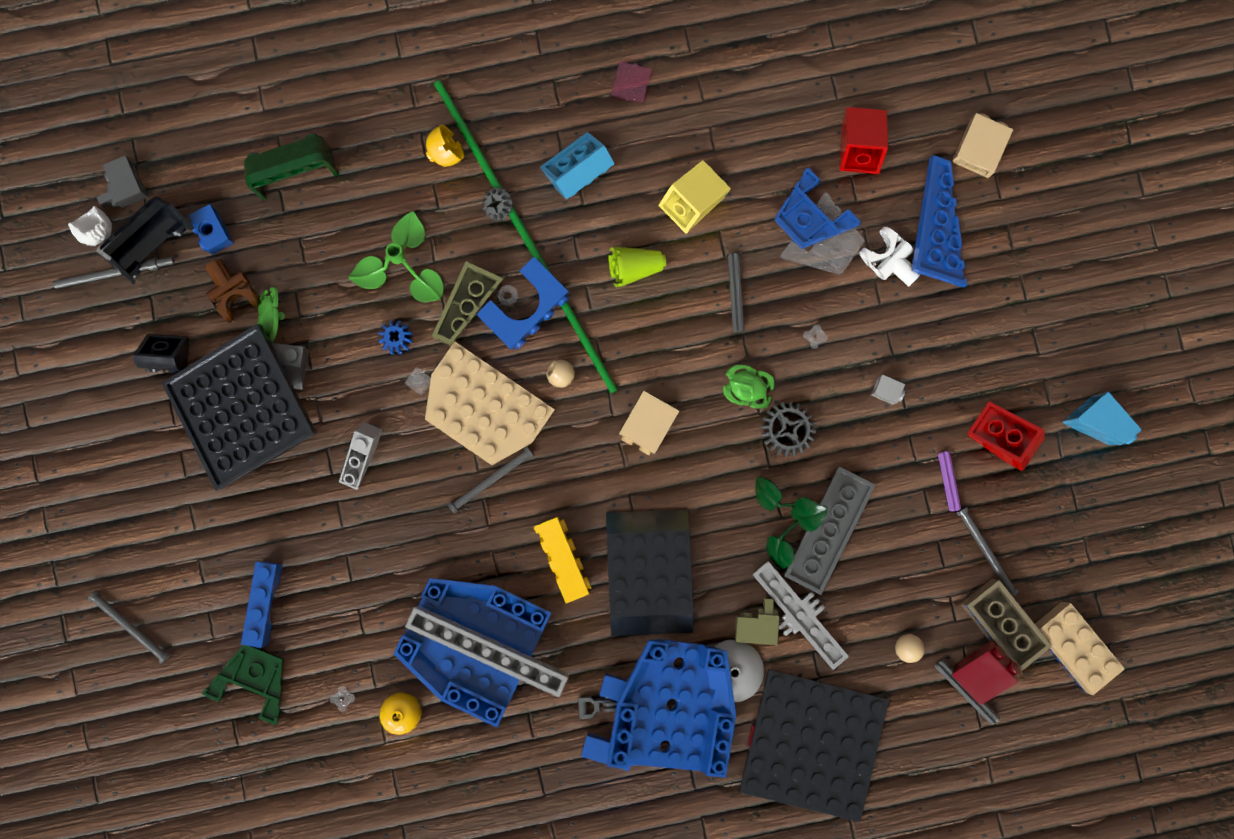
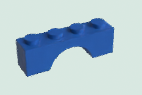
[241,561,283,648]

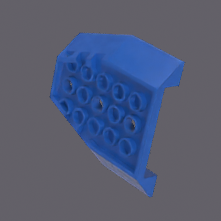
[393,578,551,727]
[607,639,736,778]

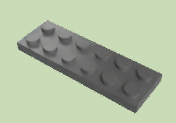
[783,466,876,595]

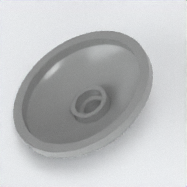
[714,640,764,702]

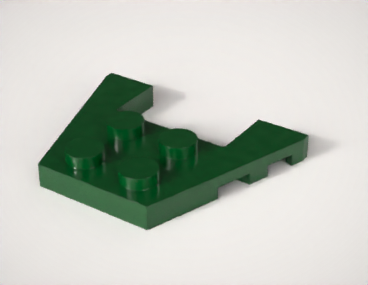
[201,645,284,725]

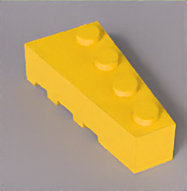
[534,517,591,604]

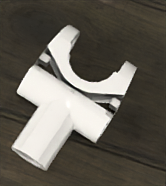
[859,227,921,287]

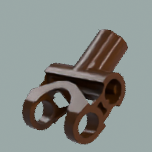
[205,259,260,323]

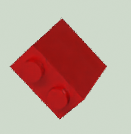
[839,107,888,174]

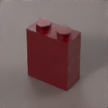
[951,640,1022,705]

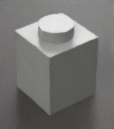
[871,375,905,405]

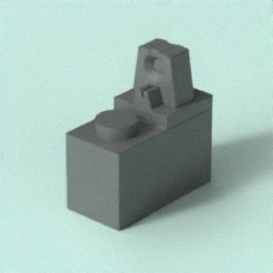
[97,156,148,208]

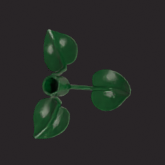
[755,476,828,569]

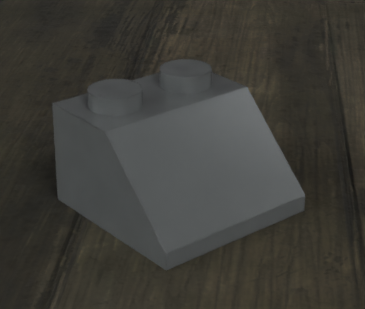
[271,343,309,390]

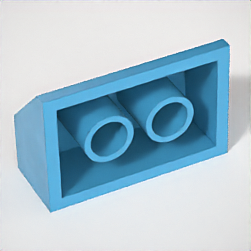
[540,132,614,200]

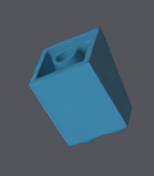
[1062,392,1142,445]

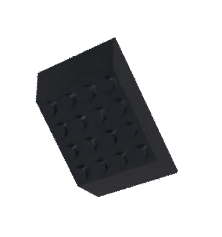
[606,509,693,636]

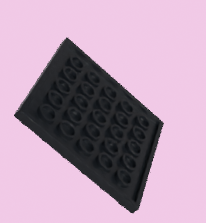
[162,324,317,491]
[739,669,889,822]

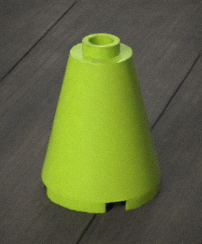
[609,246,666,288]

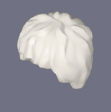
[68,206,112,246]

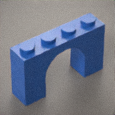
[476,257,570,350]
[581,673,635,771]

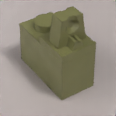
[734,598,779,645]

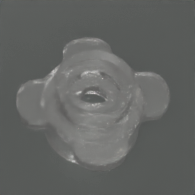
[803,324,828,349]
[330,686,355,711]

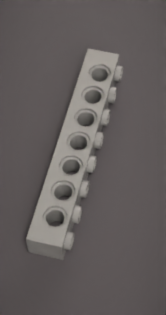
[405,605,569,697]

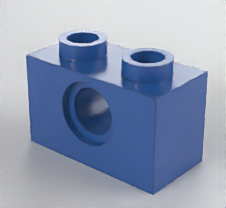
[188,204,234,255]

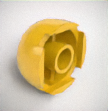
[426,125,464,167]
[379,692,422,735]

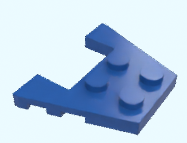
[775,168,861,249]

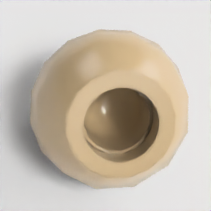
[546,360,575,388]
[895,634,925,663]

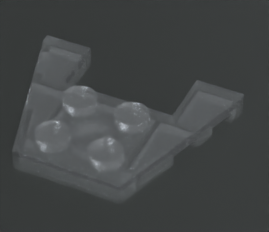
[780,192,865,275]

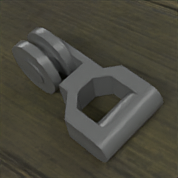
[578,696,617,719]

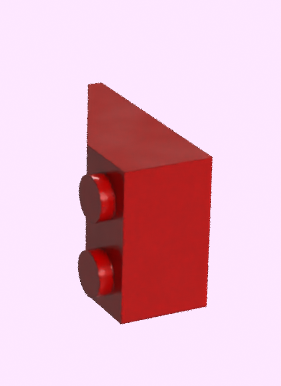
[967,401,1045,471]

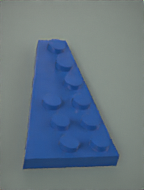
[911,155,967,287]

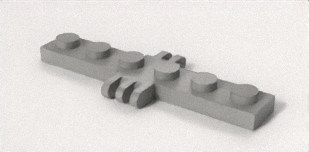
[752,561,849,670]

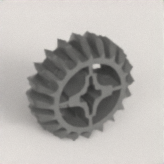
[761,402,816,457]

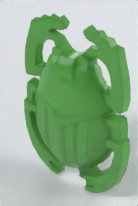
[257,287,285,343]
[723,364,774,409]

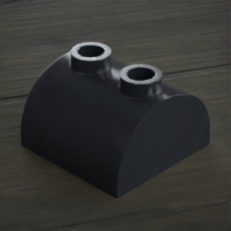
[133,333,189,374]

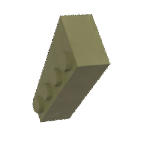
[432,262,503,346]

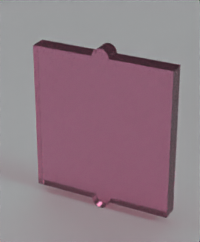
[611,61,651,103]

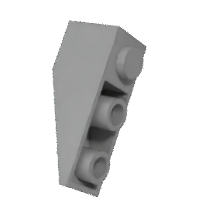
[339,422,382,490]

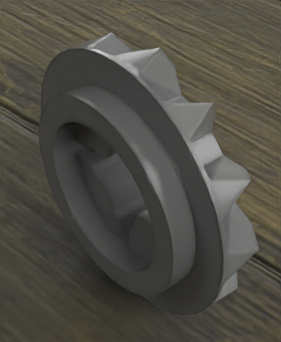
[482,188,512,220]

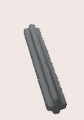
[728,253,744,333]
[935,659,1000,725]

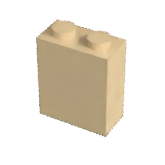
[952,113,1013,178]
[619,391,679,456]

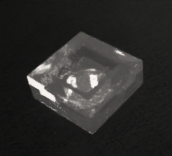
[405,367,432,396]

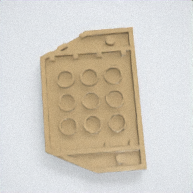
[425,342,555,466]

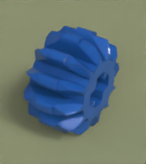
[379,320,413,355]

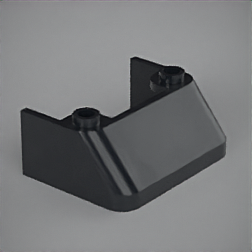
[96,196,194,285]

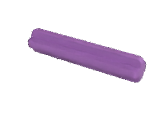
[938,451,961,511]

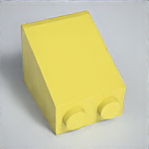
[658,160,731,233]

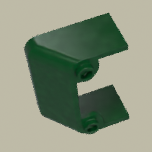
[244,134,339,200]

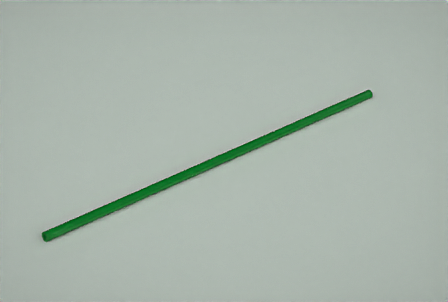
[434,80,618,394]

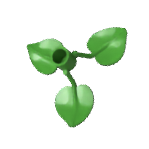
[348,211,444,302]

